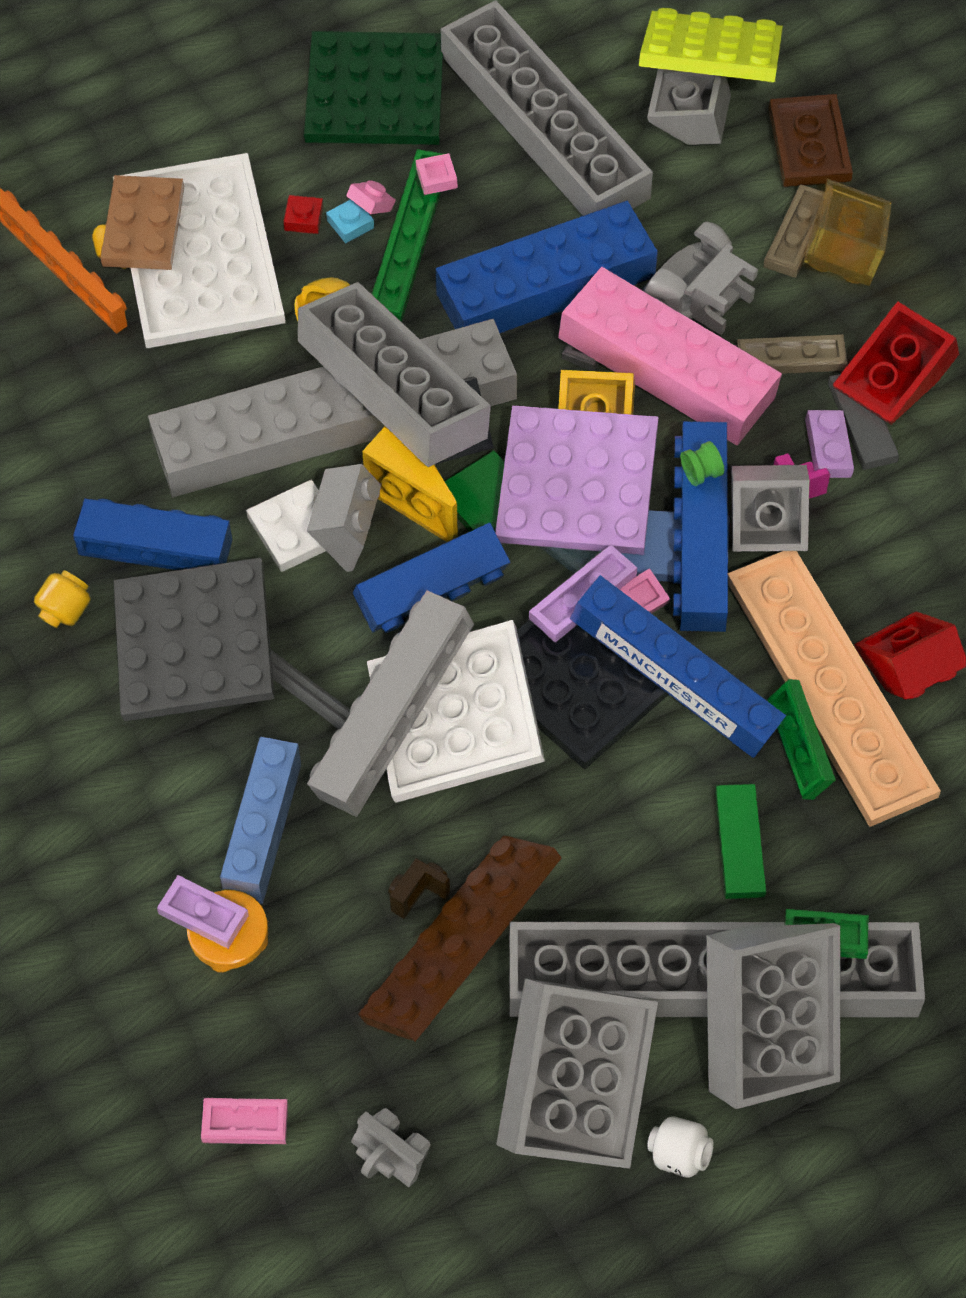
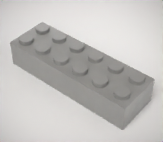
[298,282,491,467]

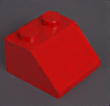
[854,611,966,699]

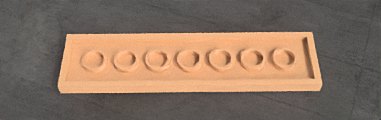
[728,551,941,827]

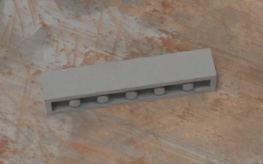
[307,590,474,817]

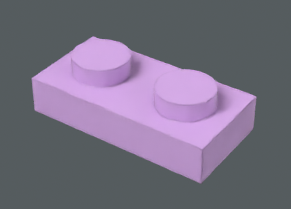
[805,410,854,478]
[157,875,249,949]

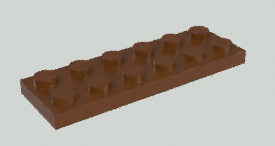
[358,835,562,1042]

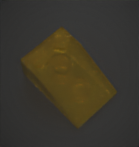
[804,179,892,286]

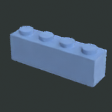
[220,737,301,904]

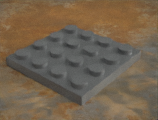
[114,558,275,722]

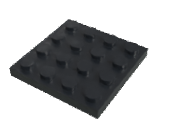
[517,620,669,770]

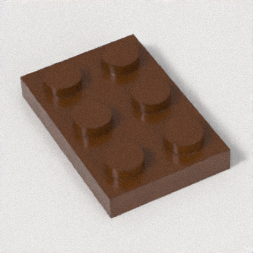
[769,94,853,187]

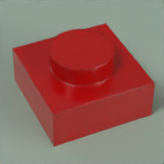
[283,195,324,234]

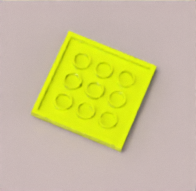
[639,8,783,82]

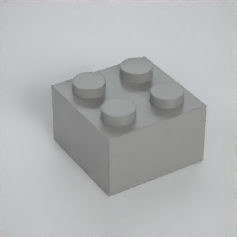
[731,465,809,552]

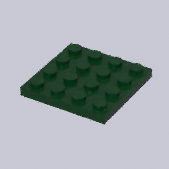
[304,31,443,145]

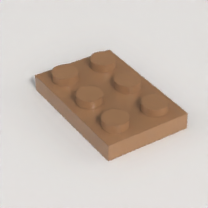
[100,175,184,270]

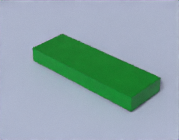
[767,679,836,800]
[715,784,766,899]

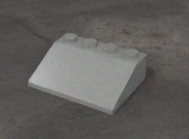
[706,923,840,1109]
[496,978,658,1169]

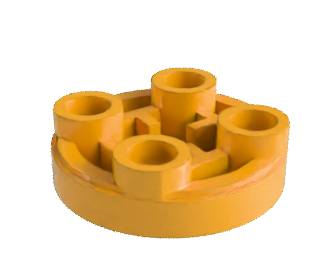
[187,890,268,972]

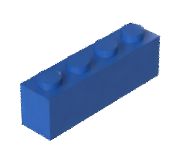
[73,498,232,570]
[352,523,510,633]

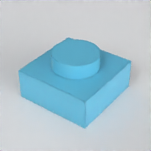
[326,199,374,244]

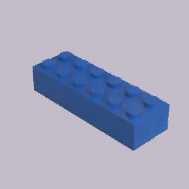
[435,200,658,333]

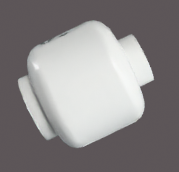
[648,1116,713,1178]

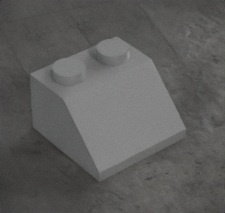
[647,69,731,145]
[307,464,381,572]

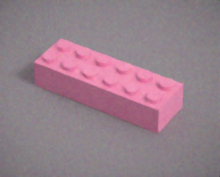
[558,267,782,445]

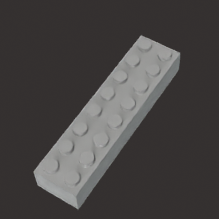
[441,0,653,216]

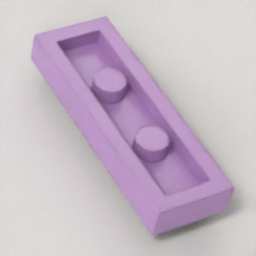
[529,544,637,643]

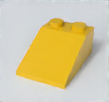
[558,370,635,415]
[362,426,458,542]

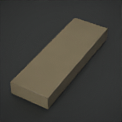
[763,184,832,278]
[736,334,848,374]

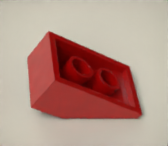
[833,301,959,425]

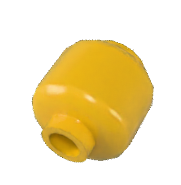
[34,570,91,628]

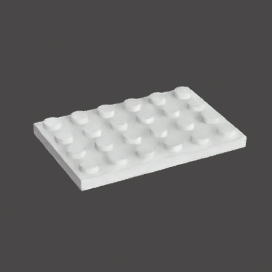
[113,153,285,348]

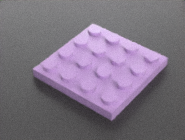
[495,405,658,555]

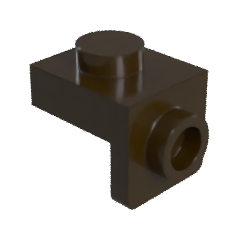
[388,858,450,919]

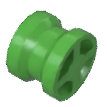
[680,441,724,486]

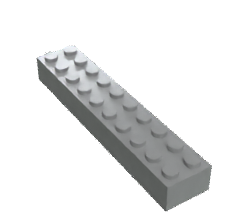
[148,319,517,498]
[510,922,925,1017]

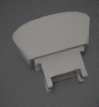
[643,221,758,335]

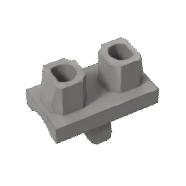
[351,1108,431,1187]

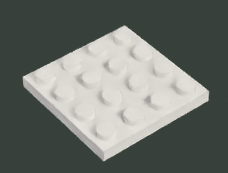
[367,620,545,803]

